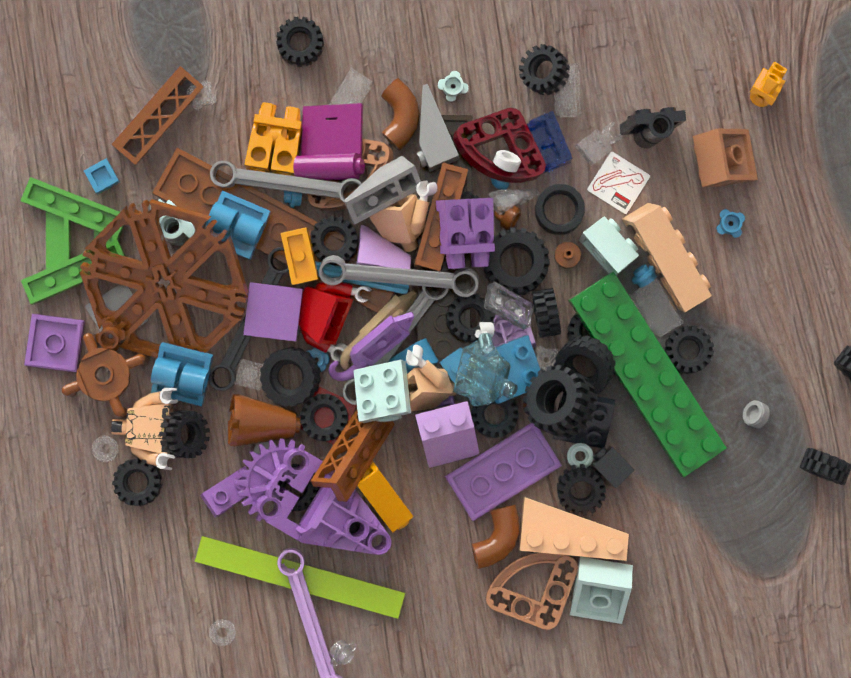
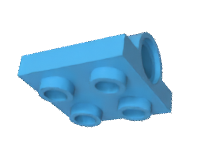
[206,191,271,260]
[480,335,540,403]
[151,342,213,406]

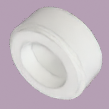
[493,150,521,172]

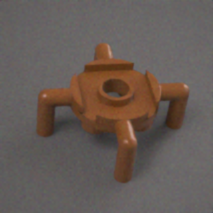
[61,333,149,418]

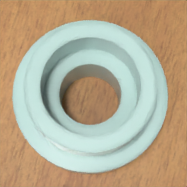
[567,443,593,468]

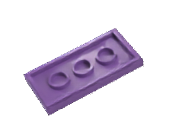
[445,423,562,521]

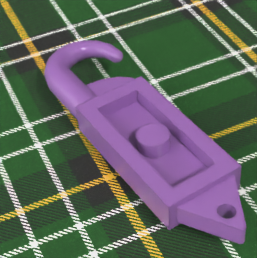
[329,312,414,381]

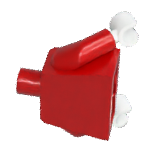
[299,282,372,362]

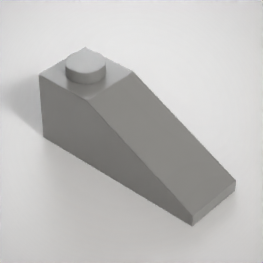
[417,84,459,172]
[344,156,421,224]

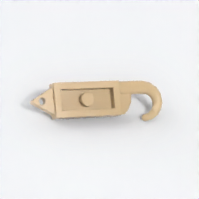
[340,290,418,370]

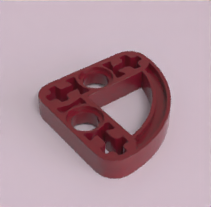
[453,108,546,183]

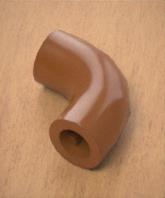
[381,78,420,151]
[471,504,520,569]

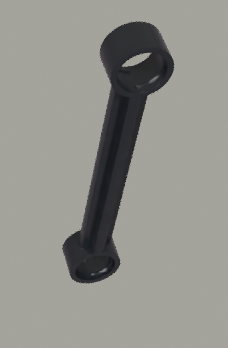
[208,247,289,391]

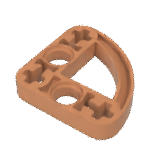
[308,139,393,211]
[486,552,578,630]

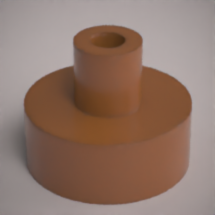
[554,242,581,269]

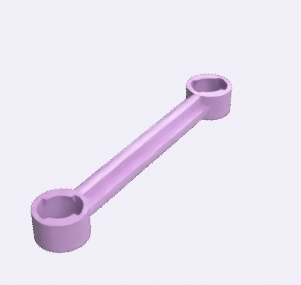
[277,548,342,678]

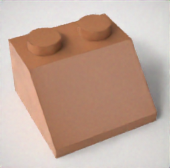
[693,128,758,187]

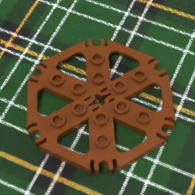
[80,199,249,358]

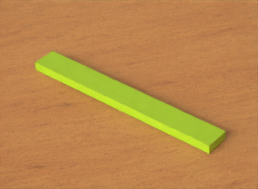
[195,536,405,619]

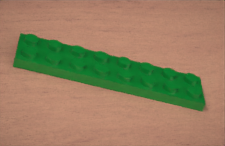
[568,272,727,477]

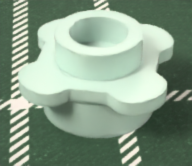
[438,71,468,102]

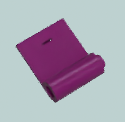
[293,103,365,180]

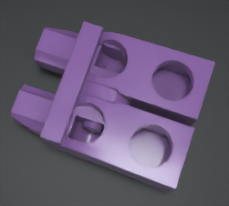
[436,198,495,269]

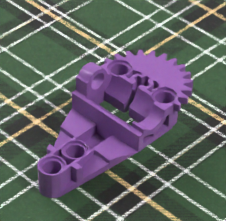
[237,439,391,555]

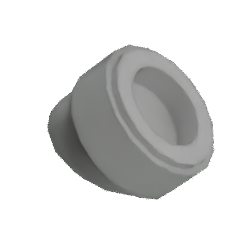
[743,400,770,428]

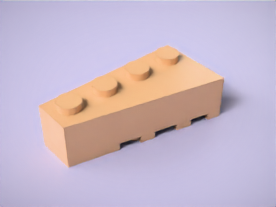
[622,203,712,312]
[519,497,629,561]

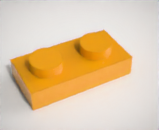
[281,227,319,285]

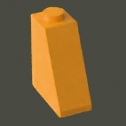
[357,461,414,533]

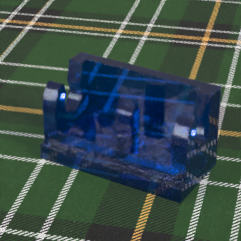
[527,111,573,173]

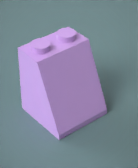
[415,401,480,468]

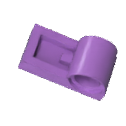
[200,466,247,518]

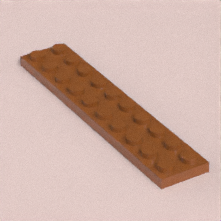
[152,148,395,313]

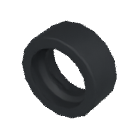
[535,184,585,235]

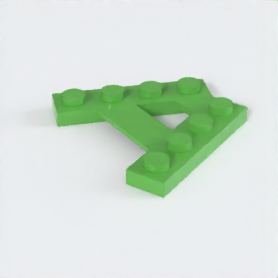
[21,177,125,305]

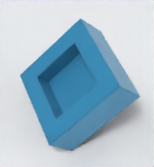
[84,158,120,195]

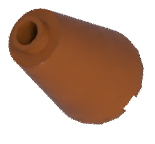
[227,394,301,447]

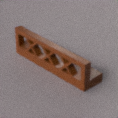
[111,66,204,165]
[415,163,468,272]
[311,409,395,502]

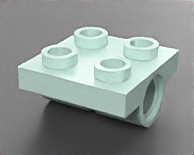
[158,199,195,246]
[354,360,411,423]

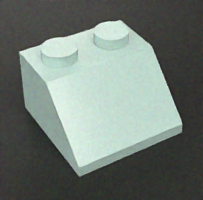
[579,216,639,276]
[570,556,633,624]

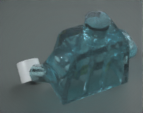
[453,322,518,406]

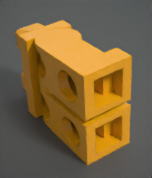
[244,102,302,176]

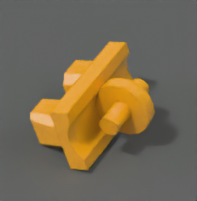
[750,62,787,107]

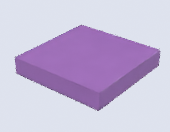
[244,282,303,341]
[24,314,85,373]

